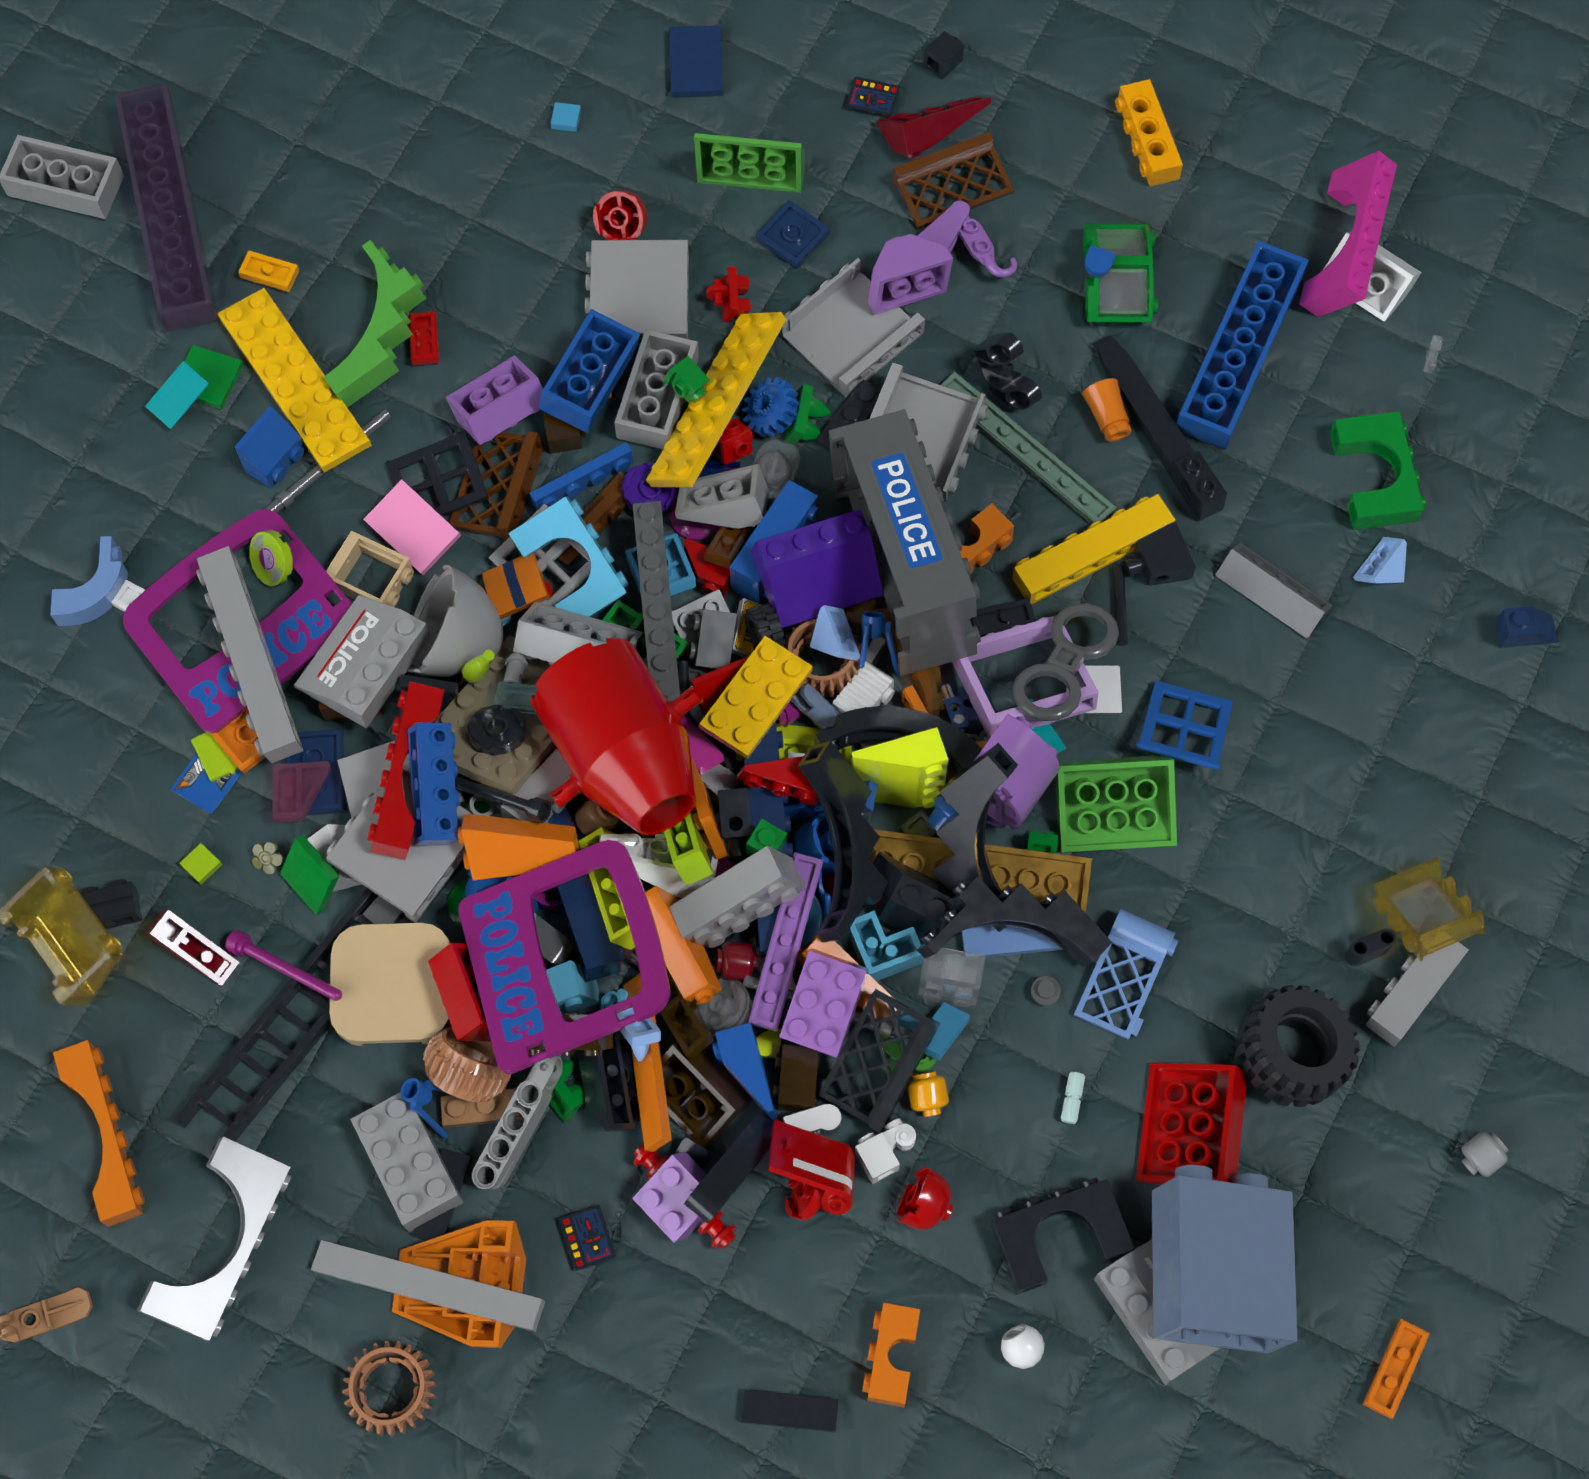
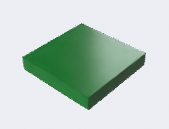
[185,345,244,410]
[280,835,339,915]

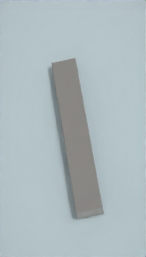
[311,1240,545,1332]

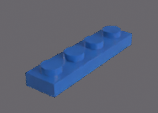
[530,442,634,511]

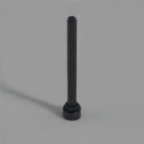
[455,776,551,823]

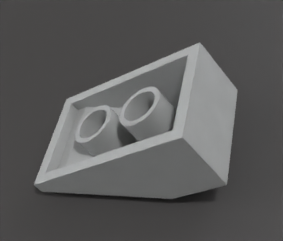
[675,464,769,529]

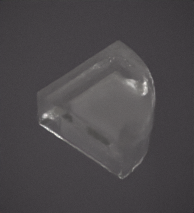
[1423,335,1443,373]

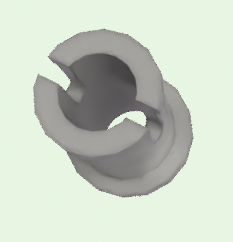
[503,653,528,691]

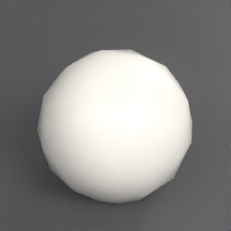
[1001,1324,1045,1369]

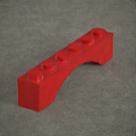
[367,681,444,860]

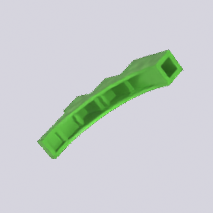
[324,240,427,408]

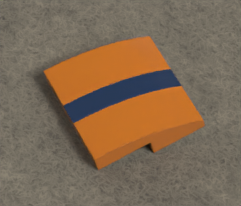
[482,553,550,619]

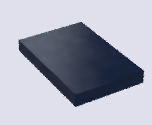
[669,25,723,97]
[285,729,346,817]

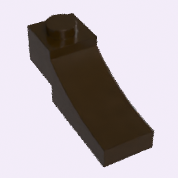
[660,976,715,1059]

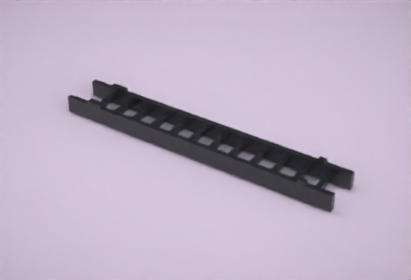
[174,859,464,1150]

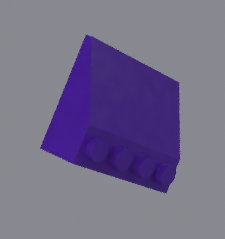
[750,509,884,629]

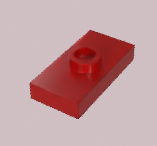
[409,311,440,366]

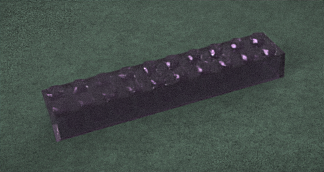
[114,83,219,332]

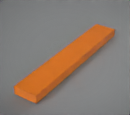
[623,974,672,1152]

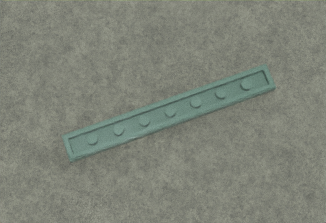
[941,372,1117,524]

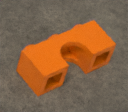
[959,503,1014,576]
[862,1303,920,1408]

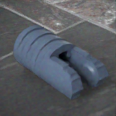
[791,683,840,730]

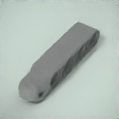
[472,1056,563,1190]

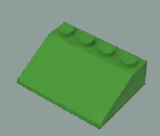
[694,133,805,193]
[1054,755,1177,852]

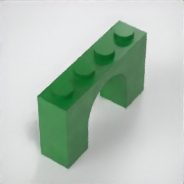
[1330,411,1426,530]

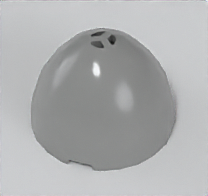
[407,565,504,677]

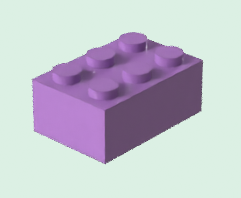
[446,355,543,445]
[779,949,869,1058]

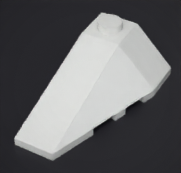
[600,834,718,898]

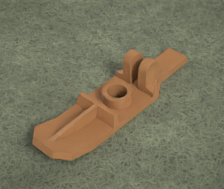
[0,1287,93,1343]

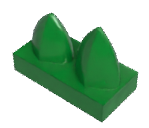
[784,384,831,445]
[549,1060,585,1123]

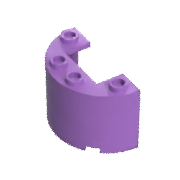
[974,714,1060,830]

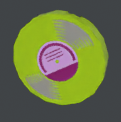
[249,530,293,586]

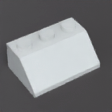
[1323,231,1422,322]

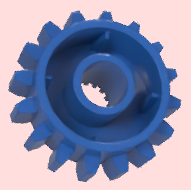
[742,377,799,437]

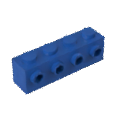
[407,722,461,845]

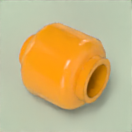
[907,1071,949,1117]

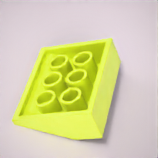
[851,727,948,808]

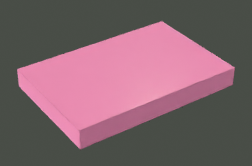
[363,479,461,575]

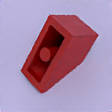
[684,538,731,598]

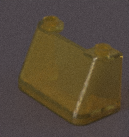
[0,866,122,1006]

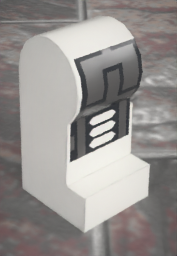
[783,1104,841,1135]

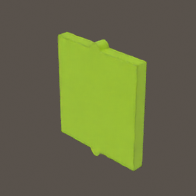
[191,732,239,783]

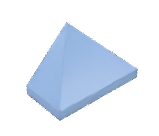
[1353,537,1407,583]
[810,605,861,661]

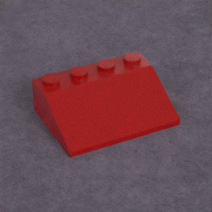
[1136,1063,1248,1185]

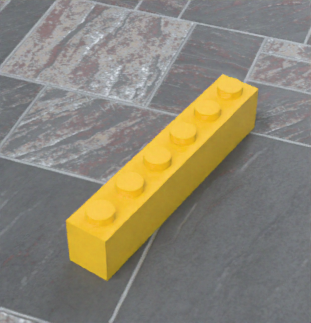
[1012,494,1176,605]

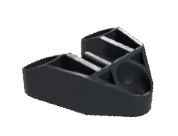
[973,333,1042,410]

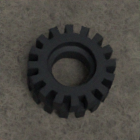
[744,603,785,650]

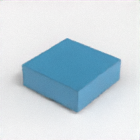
[551,102,581,132]

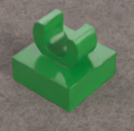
[1026,830,1058,854]

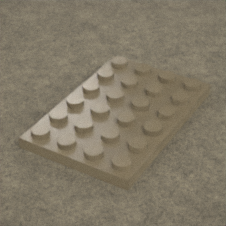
[436,635,555,795]

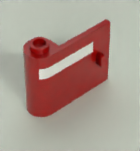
[768,1119,855,1215]

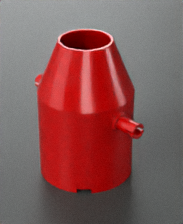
[531,638,703,835]

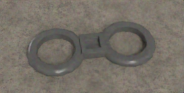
[1012,603,1119,721]

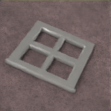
[489,504,591,607]

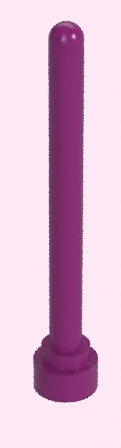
[225,930,342,1001]

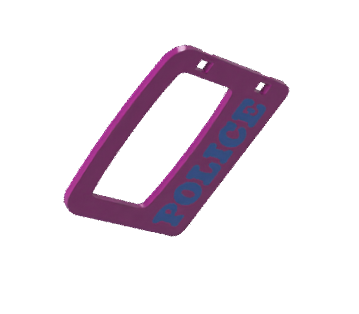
[123,509,352,734]
[458,840,670,1074]

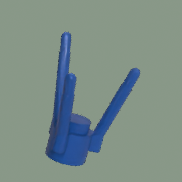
[859,611,900,677]
[401,1078,448,1139]

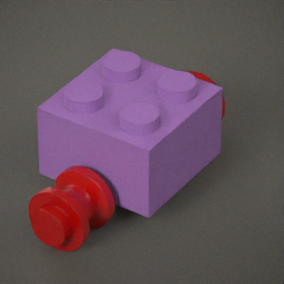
[632,1143,737,1249]

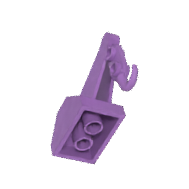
[868,201,1017,315]

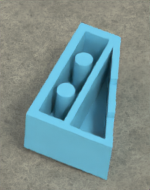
[547,960,601,1011]

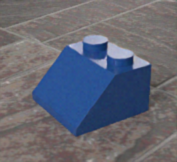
[235,406,306,489]

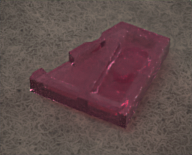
[272,761,331,823]

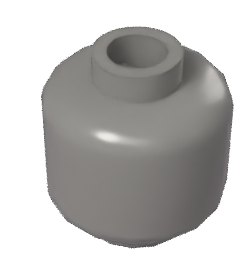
[1461,1131,1509,1177]

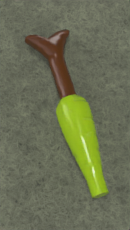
[454,649,495,691]

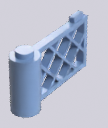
[1074,909,1179,1040]

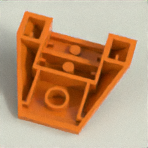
[392,1220,526,1348]

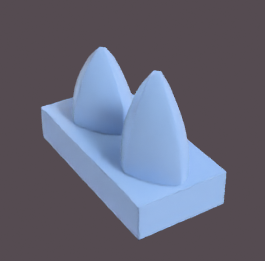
[609,1005,661,1062]

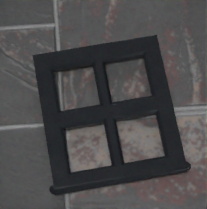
[386,431,489,517]

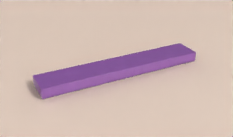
[748,853,823,1032]

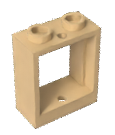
[326,531,414,607]

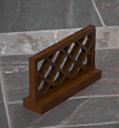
[891,132,1014,230]
[449,431,545,541]

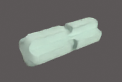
[1061,1072,1085,1124]

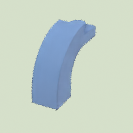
[50,536,128,626]

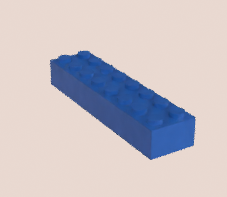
[1176,241,1309,450]

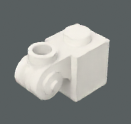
[855,1118,916,1184]

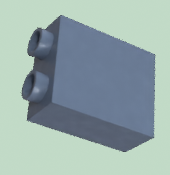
[1152,1165,1298,1354]

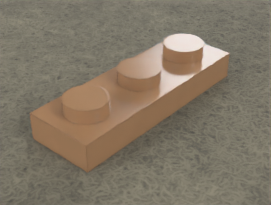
[441,1088,533,1128]

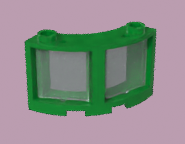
[1083,223,1158,322]

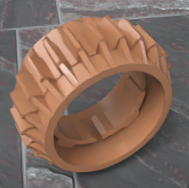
[784,619,862,698]
[423,1027,511,1102]
[342,1341,437,1437]

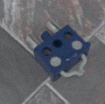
[941,684,998,742]

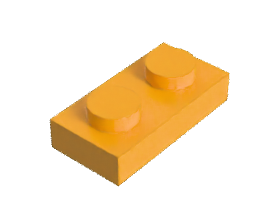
[238,250,300,292]

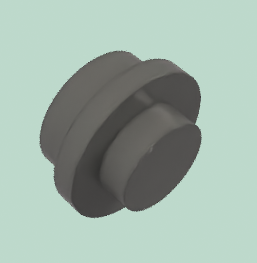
[1031,976,1061,1006]

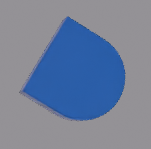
[1084,245,1116,277]

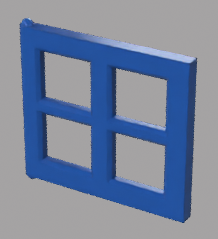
[1136,680,1233,770]

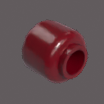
[714,942,759,981]

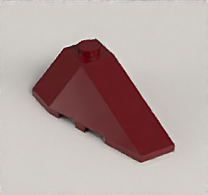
[876,96,992,158]

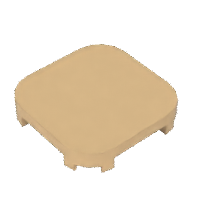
[329,923,451,1046]

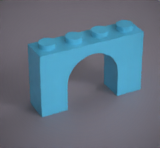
[508,497,630,617]

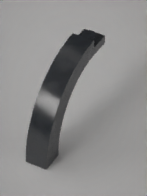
[814,706,982,775]

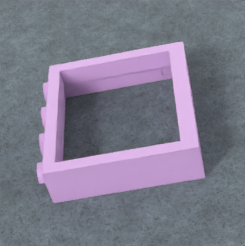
[952,616,1099,739]

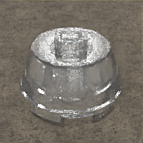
[698,978,754,1035]

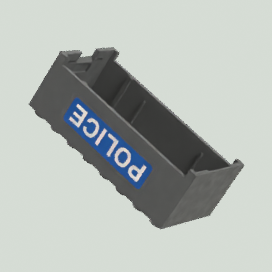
[829,409,981,676]

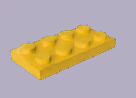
[699,636,813,759]

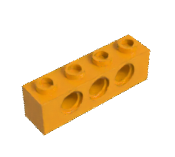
[1115,79,1183,187]

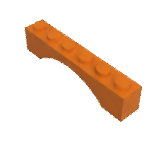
[53,1040,145,1227]

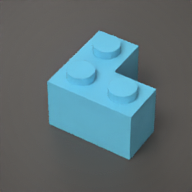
[848,911,924,981]

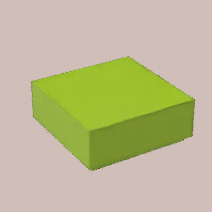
[180,843,222,885]

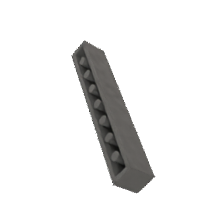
[633,501,683,717]

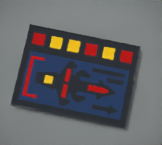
[846,76,900,116]
[558,1205,616,1271]

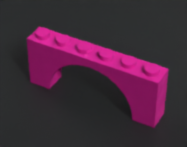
[1299,151,1397,317]

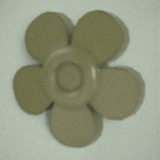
[252,841,284,874]

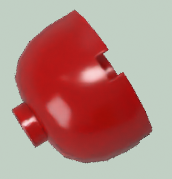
[593,190,648,240]
[897,1166,954,1230]

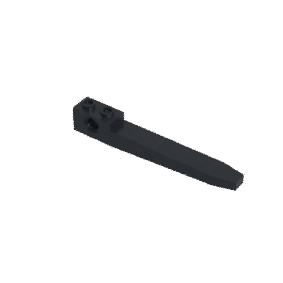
[1095,335,1227,521]

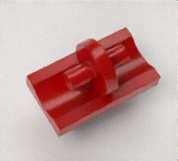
[706,266,751,322]

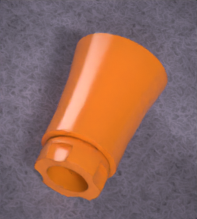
[1082,378,1132,442]

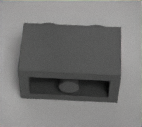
[688,609,737,669]

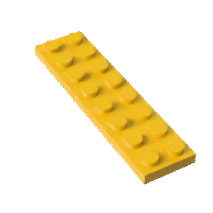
[217,288,372,473]
[646,312,787,487]

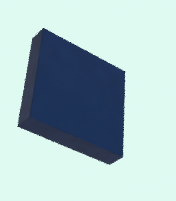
[756,200,830,269]

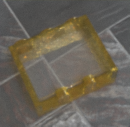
[1373,857,1485,961]

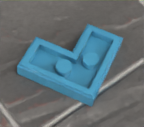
[891,1002,970,1061]

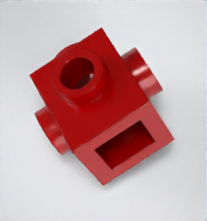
[712,418,753,465]

